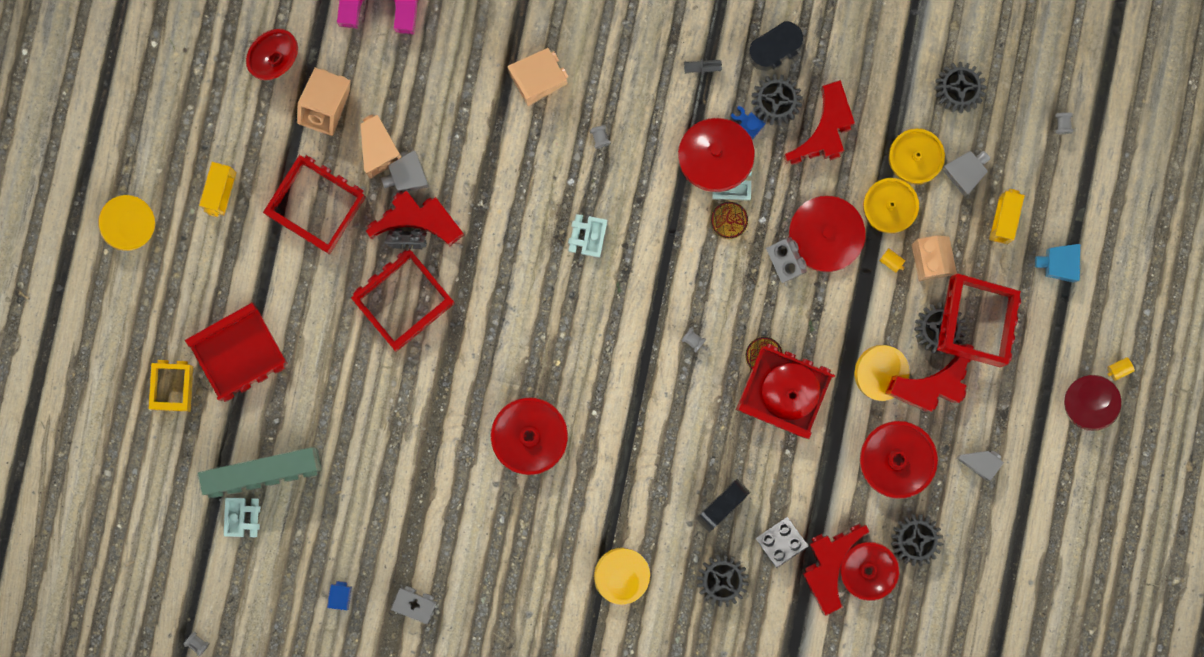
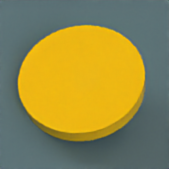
[889,128,945,184]
[863,178,919,234]
[98,195,155,251]
[855,345,910,401]
[594,548,650,605]

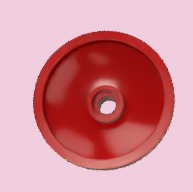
[246,29,298,80]
[762,363,820,420]
[841,542,899,601]

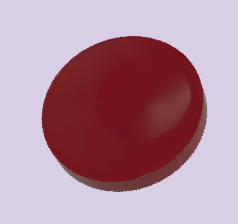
[1064,375,1122,431]

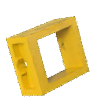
[199,162,237,217]
[989,189,1025,245]
[148,360,194,412]

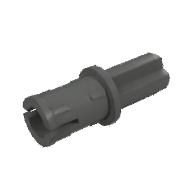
[684,59,722,74]

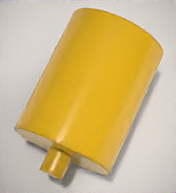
[879,248,906,273]
[1107,357,1135,381]

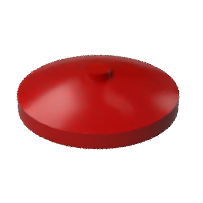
[678,118,755,192]
[789,196,866,272]
[491,398,568,475]
[859,421,938,499]

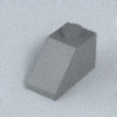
[956,450,1004,481]

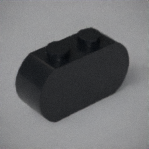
[749,21,803,71]
[696,479,751,533]

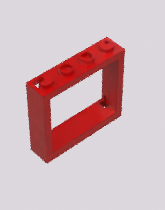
[263,155,366,255]
[351,249,455,352]
[937,273,1021,368]

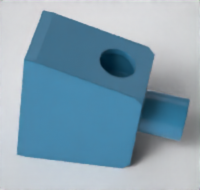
[1035,244,1081,283]

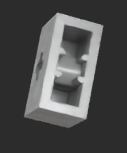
[391,586,437,624]

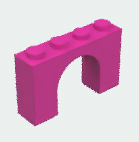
[337,0,418,34]

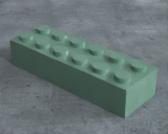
[197,447,322,498]

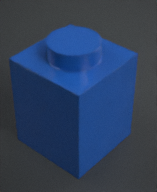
[327,581,352,611]

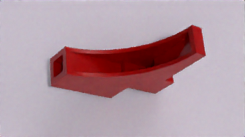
[784,80,855,165]
[366,190,465,247]
[885,344,974,412]
[802,523,870,616]

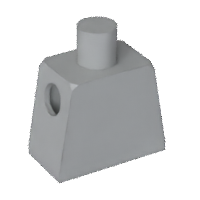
[381,151,429,192]
[942,151,990,197]

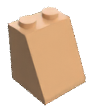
[507,48,568,106]
[297,68,351,136]
[361,115,402,179]
[912,235,957,282]

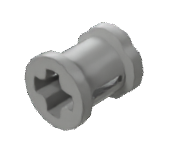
[1055,113,1073,134]
[590,125,611,149]
[681,328,706,353]
[184,631,209,657]

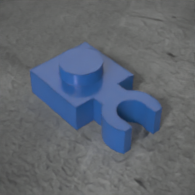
[731,106,765,139]

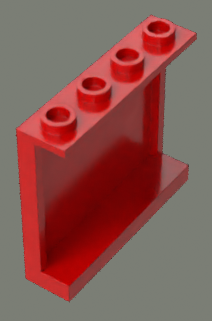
[185,303,288,402]
[736,344,835,439]

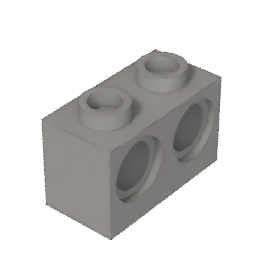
[766,238,807,283]

